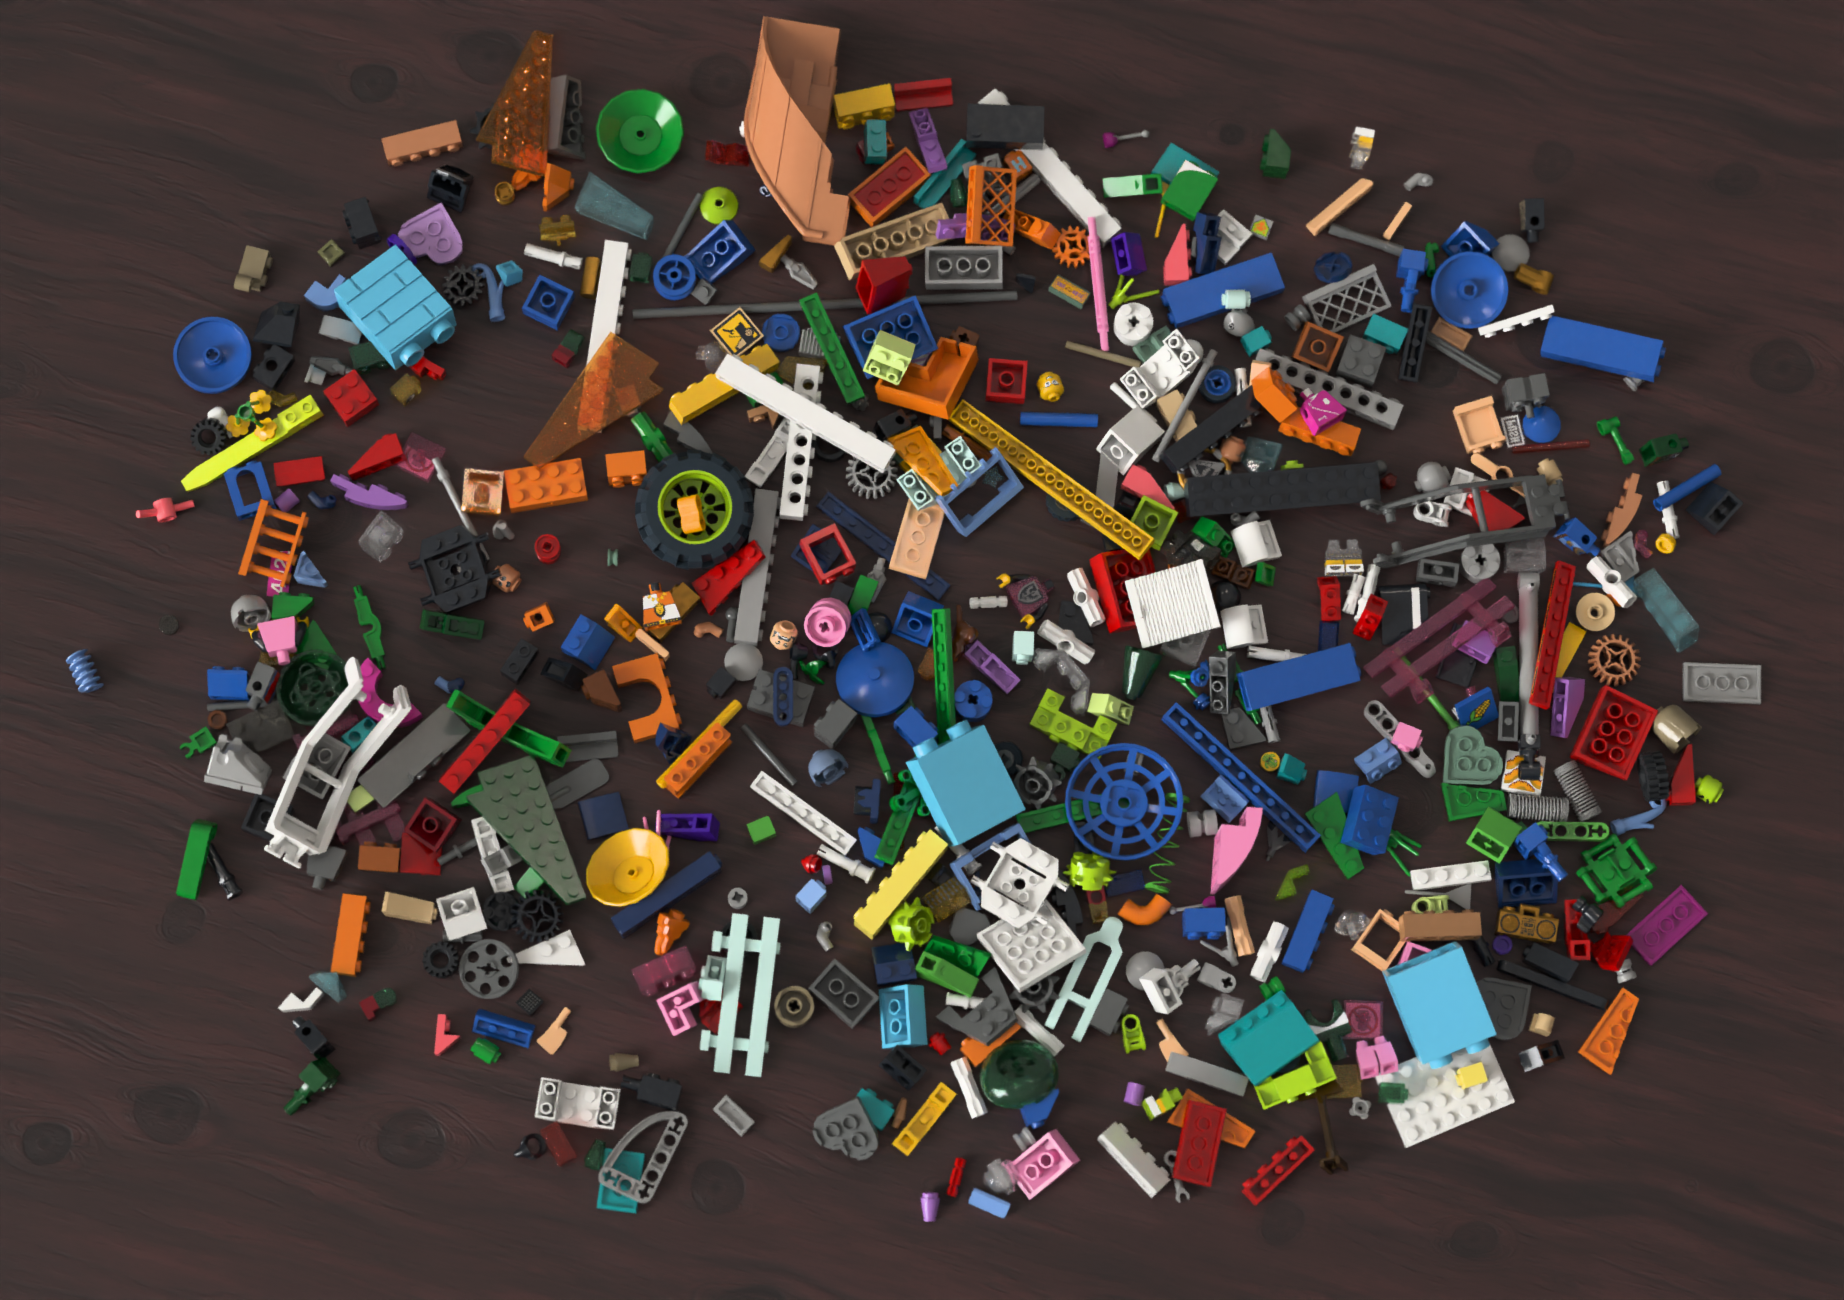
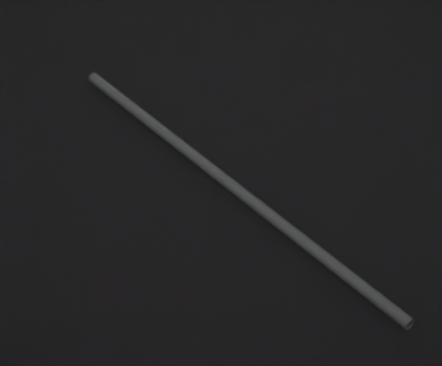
[633,290,1017,319]

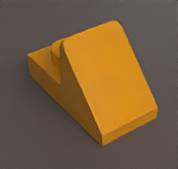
[604,604,643,643]

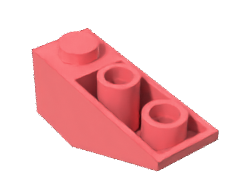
[1163,224,1192,286]

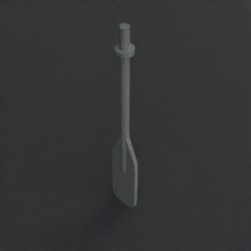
[437,759,609,866]

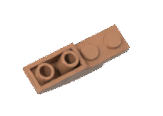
[1601,473,1643,548]

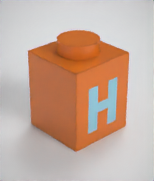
[1004,149,1033,183]

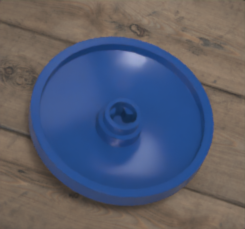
[1431,251,1508,328]
[173,317,252,394]
[836,642,914,717]

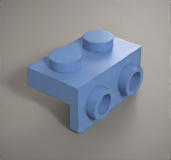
[1354,738,1402,784]
[1200,775,1249,823]

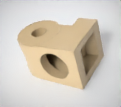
[1528,1013,1555,1037]

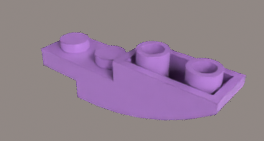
[909,108,947,173]
[935,213,1015,241]
[330,474,408,510]

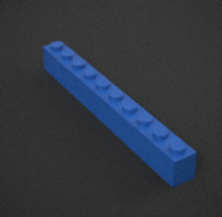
[1161,702,1321,853]

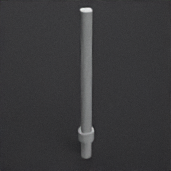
[432,457,490,561]

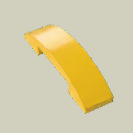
[1553,622,1586,692]
[892,1082,957,1156]

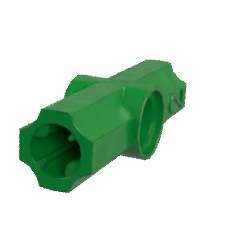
[631,411,673,462]

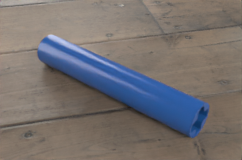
[1020,412,1098,427]
[1653,464,1721,511]

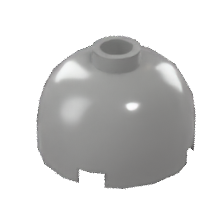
[231,595,271,632]

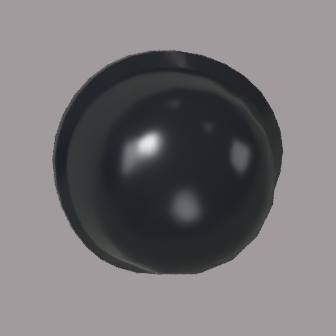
[1210,580,1241,614]

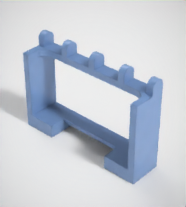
[934,447,1024,537]
[949,823,1039,911]

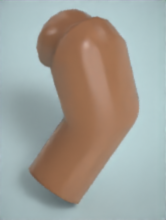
[694,622,724,638]

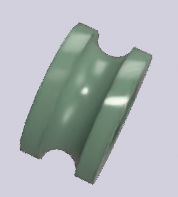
[608,549,618,566]

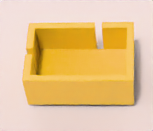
[834,84,895,129]

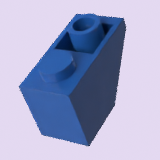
[858,827,886,869]

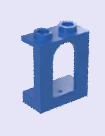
[224,461,277,521]

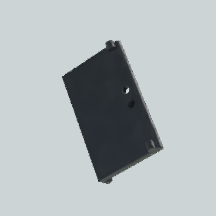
[1435,622,1478,688]

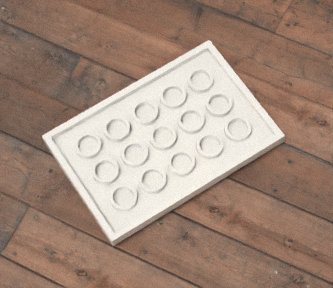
[1375,1046,1515,1148]

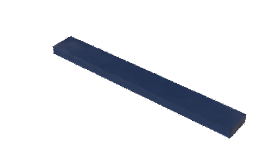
[816,491,951,601]

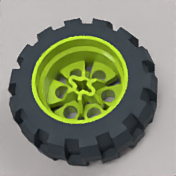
[635,450,754,570]

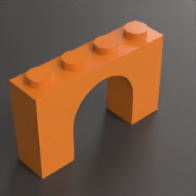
[612,653,682,743]

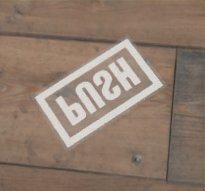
[1500,414,1526,449]

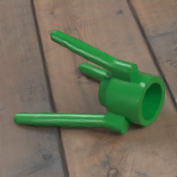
[1386,828,1422,876]

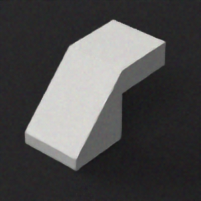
[279,987,325,1013]

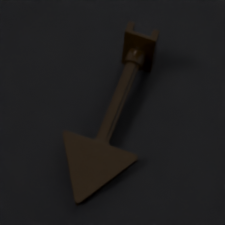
[1297,1080,1349,1175]

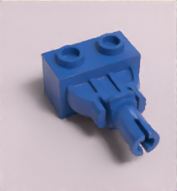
[1396,249,1428,313]
[1514,822,1568,882]

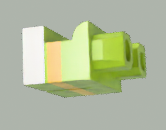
[1141,1088,1182,1121]

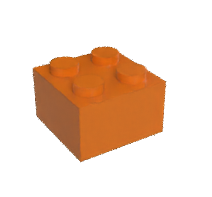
[1251,367,1298,423]
[605,450,647,488]

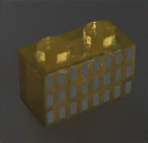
[921,876,971,923]

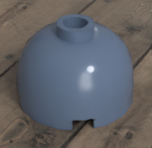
[808,749,848,787]

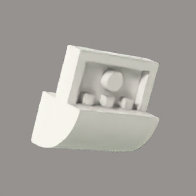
[1231,520,1282,568]
[1220,604,1268,649]

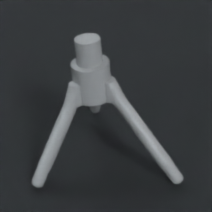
[1200,917,1239,967]

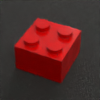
[985,358,1028,404]
[323,369,379,427]

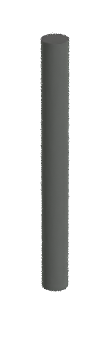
[662,193,704,258]
[207,698,287,711]
[740,724,798,786]

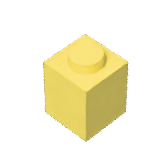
[1455,1062,1488,1089]

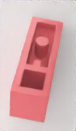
[1121,464,1175,510]

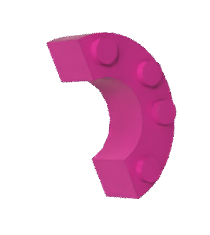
[358,658,423,728]

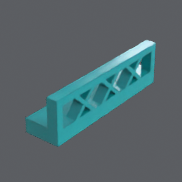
[914,139,976,209]

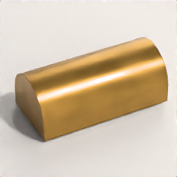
[580,257,602,300]

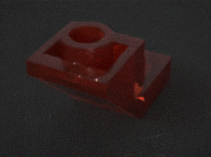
[705,140,749,167]

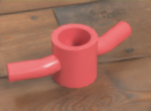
[136,498,195,523]

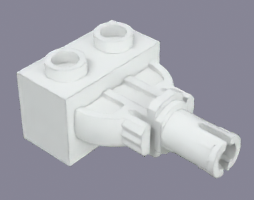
[1139,959,1201,1014]

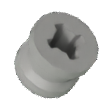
[728,888,748,909]
[1013,1127,1036,1152]

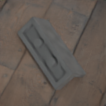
[557,731,619,763]

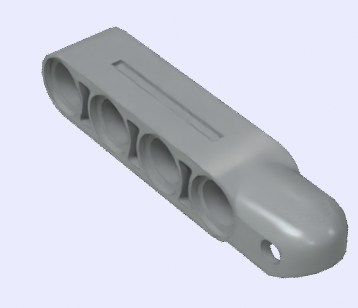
[1364,700,1436,778]

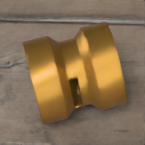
[495,182,515,205]

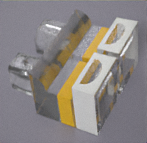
[1348,127,1375,169]
[1325,539,1364,576]

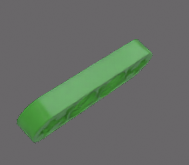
[1537,821,1610,842]

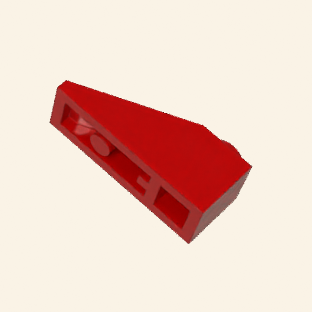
[348,433,407,481]
[1666,744,1696,806]

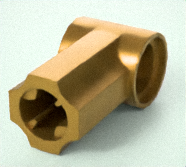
[1514,263,1554,295]

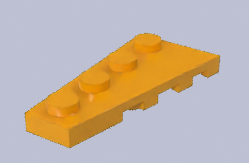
[887,426,958,496]

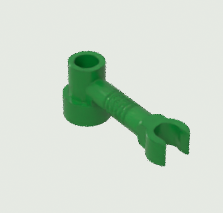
[1597,416,1634,465]

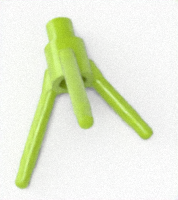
[1108,275,1160,309]

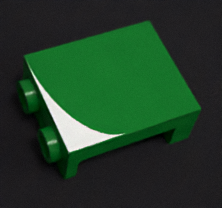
[1161,160,1218,222]

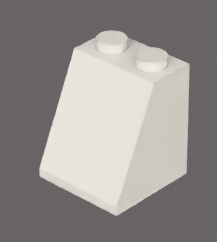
[1096,405,1165,475]

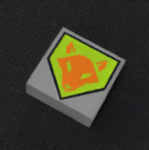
[1249,215,1274,240]

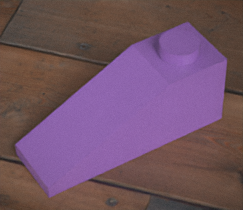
[1550,677,1585,738]

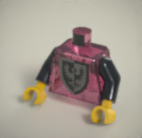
[996,573,1055,629]

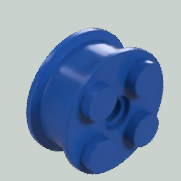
[653,255,696,300]

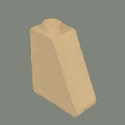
[382,892,438,924]

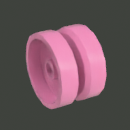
[804,598,852,647]

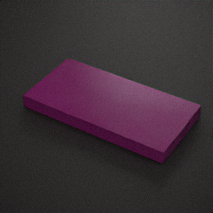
[1625,885,1708,966]

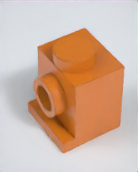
[523,602,555,632]

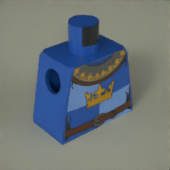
[1554,517,1601,558]

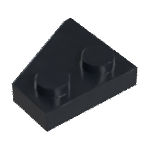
[1058,600,1094,645]

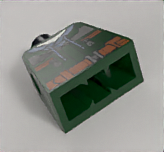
[1639,434,1689,467]

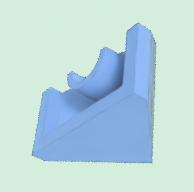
[294,551,328,588]

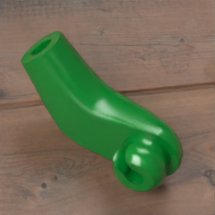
[1425,242,1439,277]

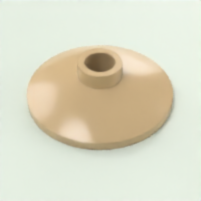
[1576,593,1615,631]

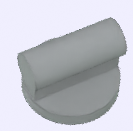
[493,520,515,540]

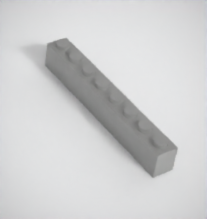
[734,488,781,646]

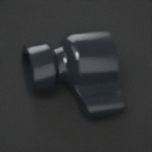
[1572,895,1605,934]

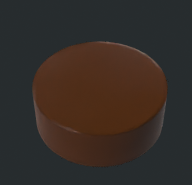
[207,710,228,730]

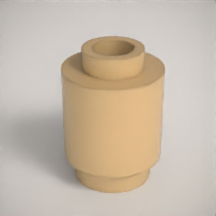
[1537,458,1563,485]

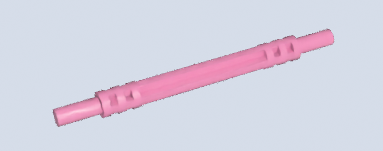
[1088,217,1109,351]

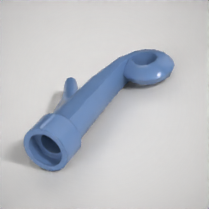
[471,263,505,322]
[1610,799,1667,836]

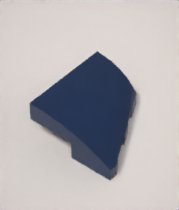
[656,723,692,765]

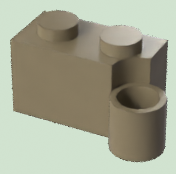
[234,245,273,292]

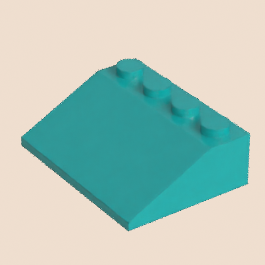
[1218,990,1320,1087]

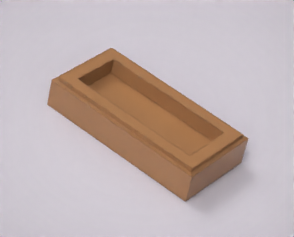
[1431,317,1472,352]

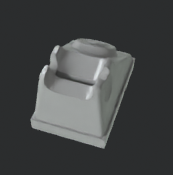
[204,734,272,795]

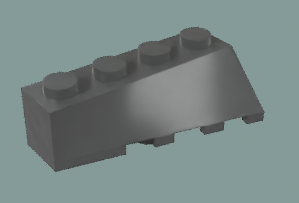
[542,75,586,159]

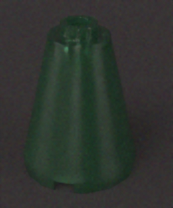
[1122,645,1163,701]

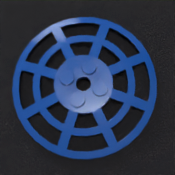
[1065,743,1183,861]

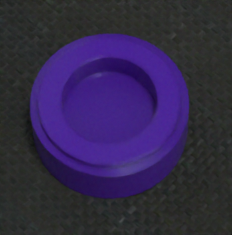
[1492,935,1513,955]

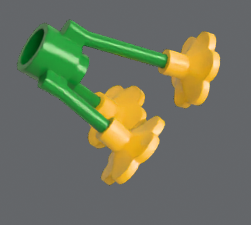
[226,390,277,442]

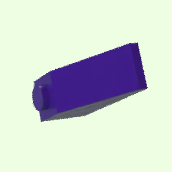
[654,814,720,841]

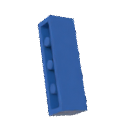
[1281,890,1335,973]

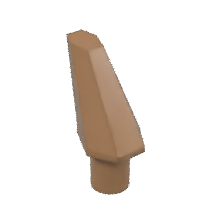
[891,1097,907,1129]

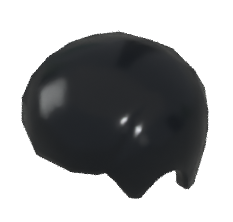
[863,612,892,642]

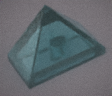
[308,971,347,1003]

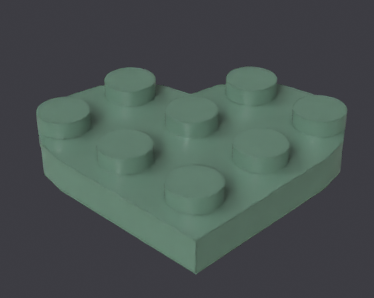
[1443,725,1503,785]

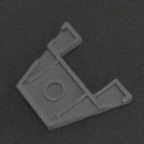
[936,967,1018,1046]

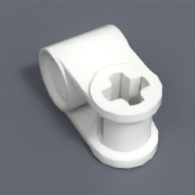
[1413,501,1453,527]

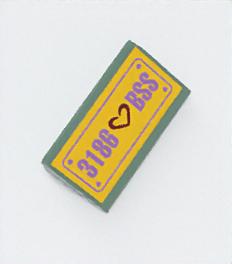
[1048,275,1091,310]

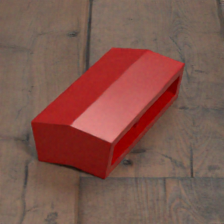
[273,456,326,487]

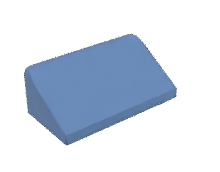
[968,1188,1011,1218]

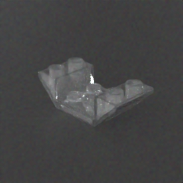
[1032,648,1090,717]

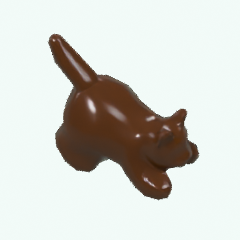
[952,604,978,662]

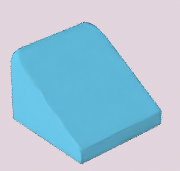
[496,260,523,286]

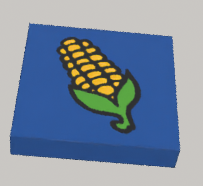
[1455,687,1499,729]

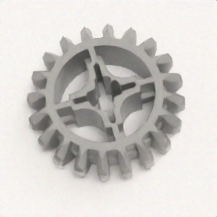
[846,456,898,499]

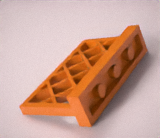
[965,165,1017,247]

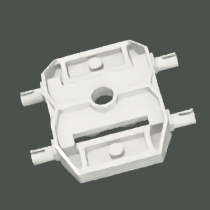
[970,838,1069,928]

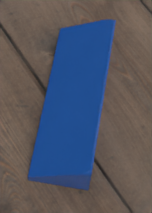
[472,1009,535,1048]

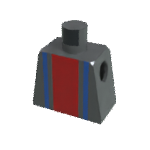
[246,662,284,711]

